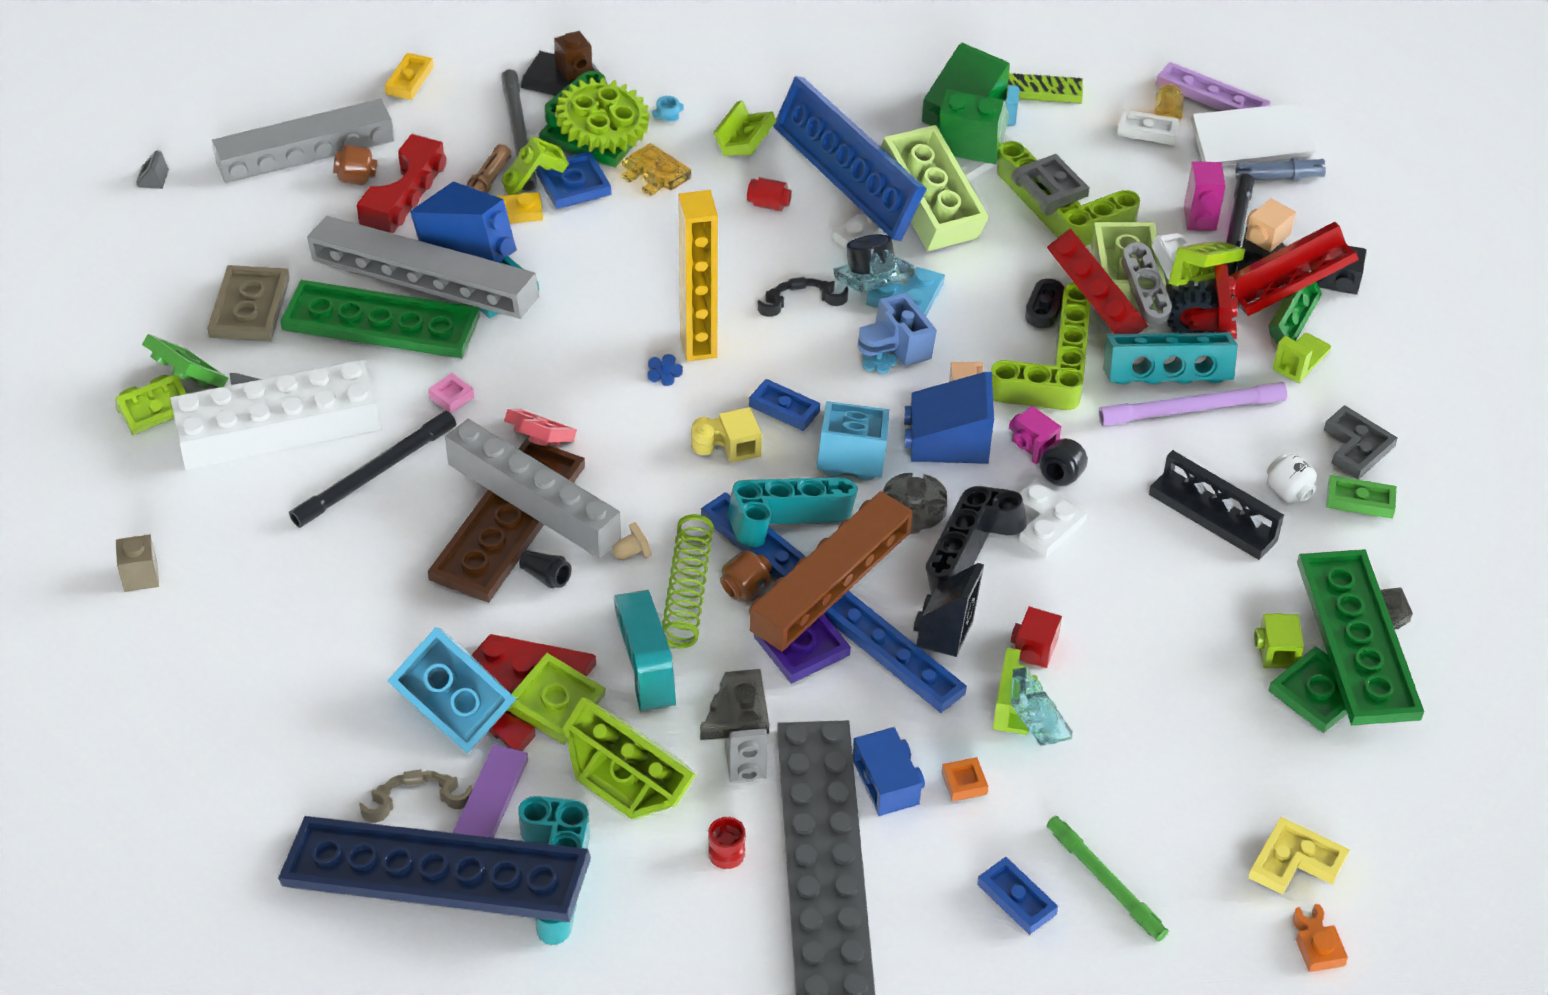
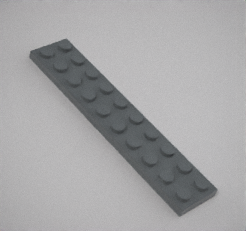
[777,720,876,995]

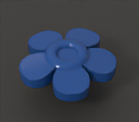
[647,354,683,386]

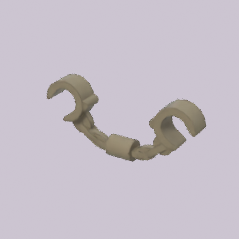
[359,769,472,823]

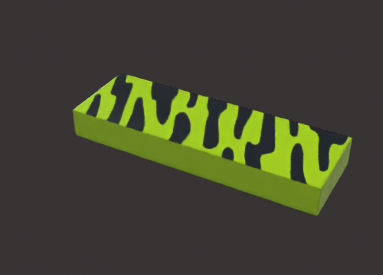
[1006,73,1083,103]

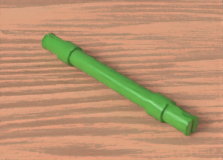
[1046,816,1169,942]

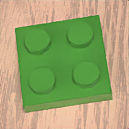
[142,334,229,388]

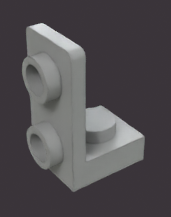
[725,729,767,782]

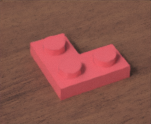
[504,409,577,446]

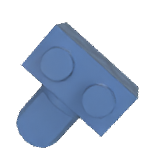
[857,292,937,366]

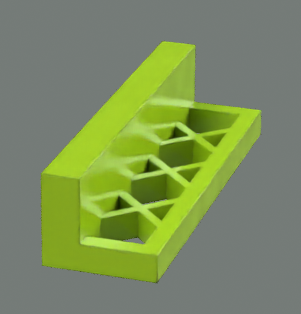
[1168,241,1246,286]

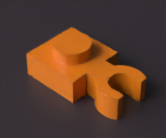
[1293,904,1348,972]

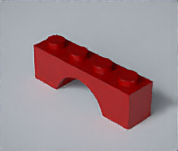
[356,133,447,234]
[1046,228,1148,334]

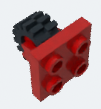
[1167,264,1238,339]

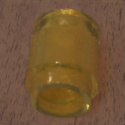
[1154,84,1184,123]

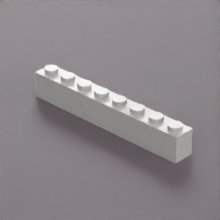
[307,216,539,319]

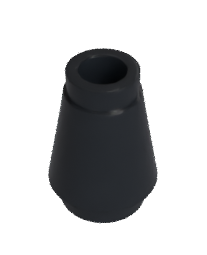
[519,550,572,588]

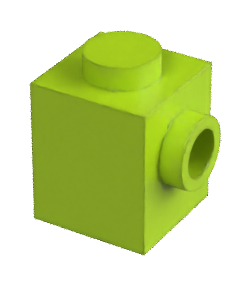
[1254,613,1304,669]

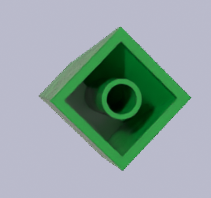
[922,42,1010,130]
[940,89,1009,165]

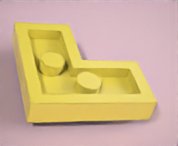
[1248,817,1350,895]

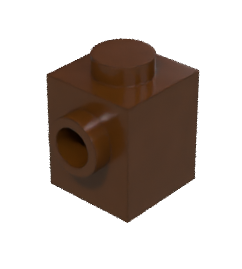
[554,31,593,81]

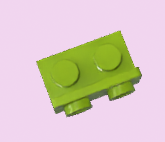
[115,374,187,435]
[993,648,1038,735]

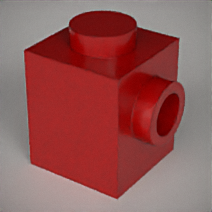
[1010,606,1062,668]

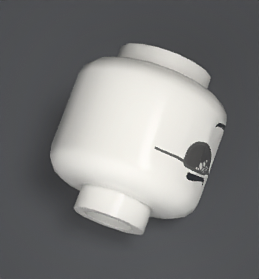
[1267,454,1317,503]

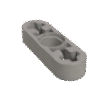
[1121,242,1172,326]

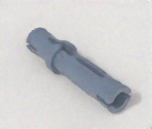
[1235,158,1326,181]

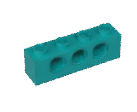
[1103,333,1238,385]

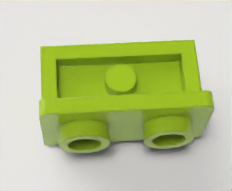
[714,101,777,156]

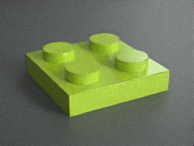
[507,653,606,745]

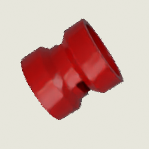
[708,817,746,869]

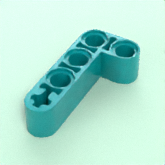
[727,477,858,547]
[614,590,676,712]
[518,796,590,945]

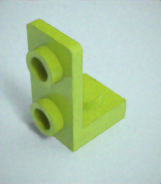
[501,136,569,195]
[1272,333,1331,383]

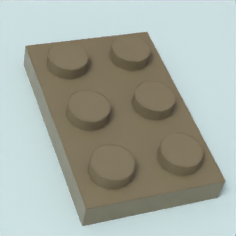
[207,265,290,341]

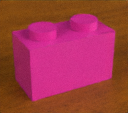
[1183,161,1226,231]

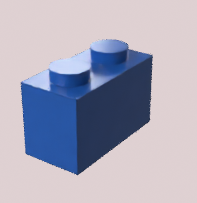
[853,727,925,816]

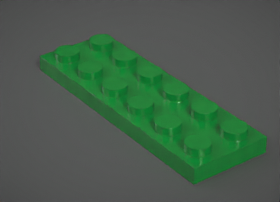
[280,280,480,359]
[1297,549,1424,726]

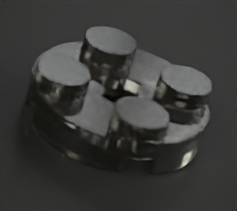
[883,473,948,534]

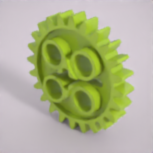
[555,78,650,154]

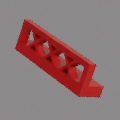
[1229,221,1359,317]

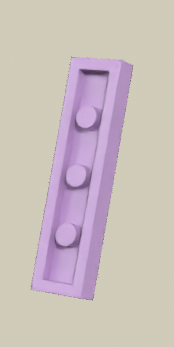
[1156,62,1271,111]

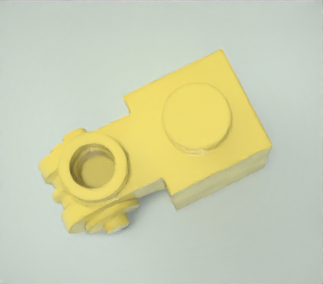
[691,407,762,463]

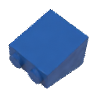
[410,181,517,263]
[904,372,994,464]

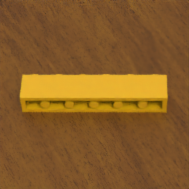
[678,190,718,362]

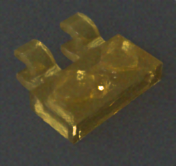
[621,143,691,196]

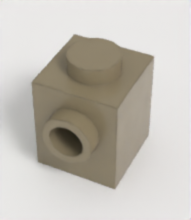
[115,534,159,592]

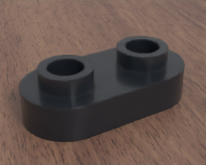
[1025,278,1065,328]

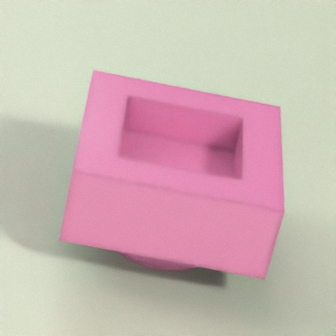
[428,373,474,413]

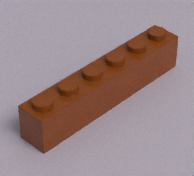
[749,491,913,652]

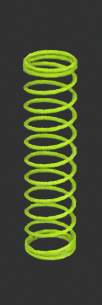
[662,514,714,648]

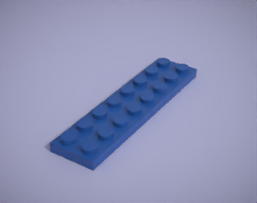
[773,76,927,241]

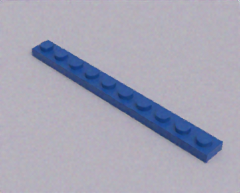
[701,492,967,713]

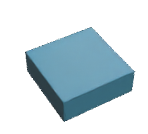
[1006,85,1019,126]

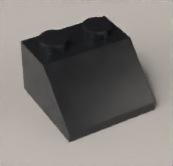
[913,563,984,657]

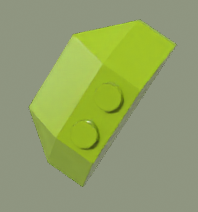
[563,697,697,820]

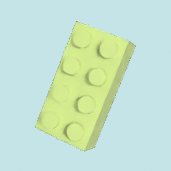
[881,125,989,252]

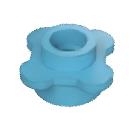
[652,96,684,122]

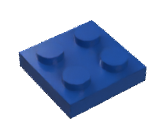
[536,151,612,209]

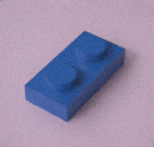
[749,379,821,431]
[977,857,1059,935]

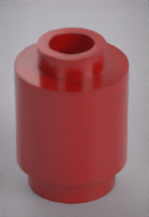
[747,177,792,212]

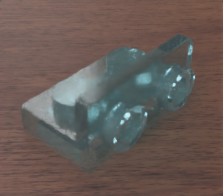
[1011,667,1073,746]

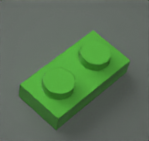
[1326,475,1397,519]

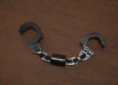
[757,277,849,317]

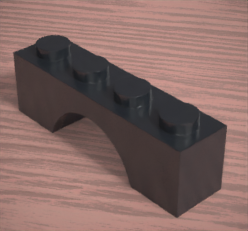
[1237,226,1367,295]

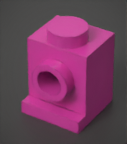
[1009,406,1062,465]

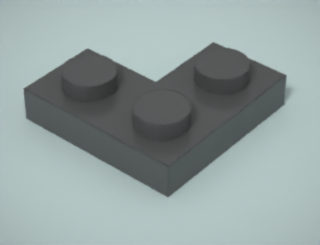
[1324,405,1398,480]

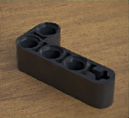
[925,486,1027,595]

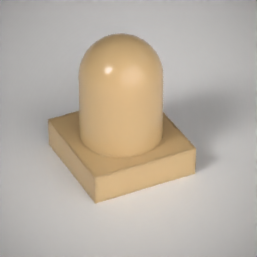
[612,522,652,560]

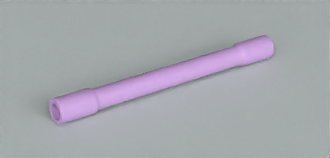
[1098,382,1287,426]

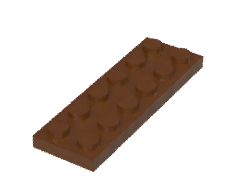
[428,438,585,603]

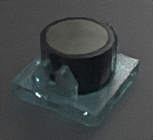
[833,234,915,293]

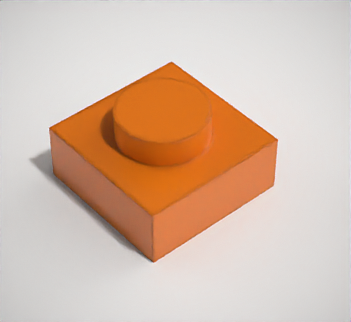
[941,757,988,802]

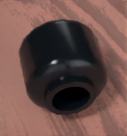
[1040,438,1088,487]

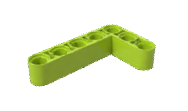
[997,141,1140,246]
[991,282,1091,410]

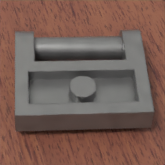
[1011,154,1090,216]

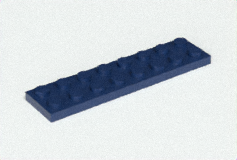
[278,816,591,922]

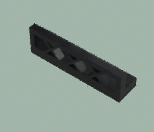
[1148,450,1284,560]

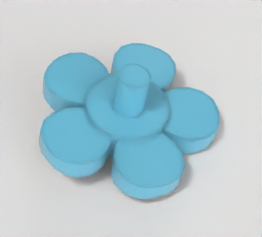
[862,352,897,374]

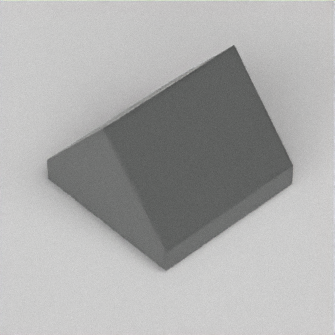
[136,150,169,189]

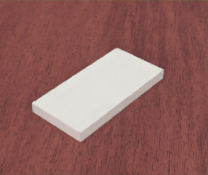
[1190,102,1316,166]

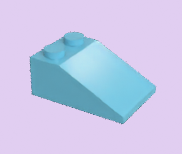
[817,401,890,480]
[387,627,517,754]

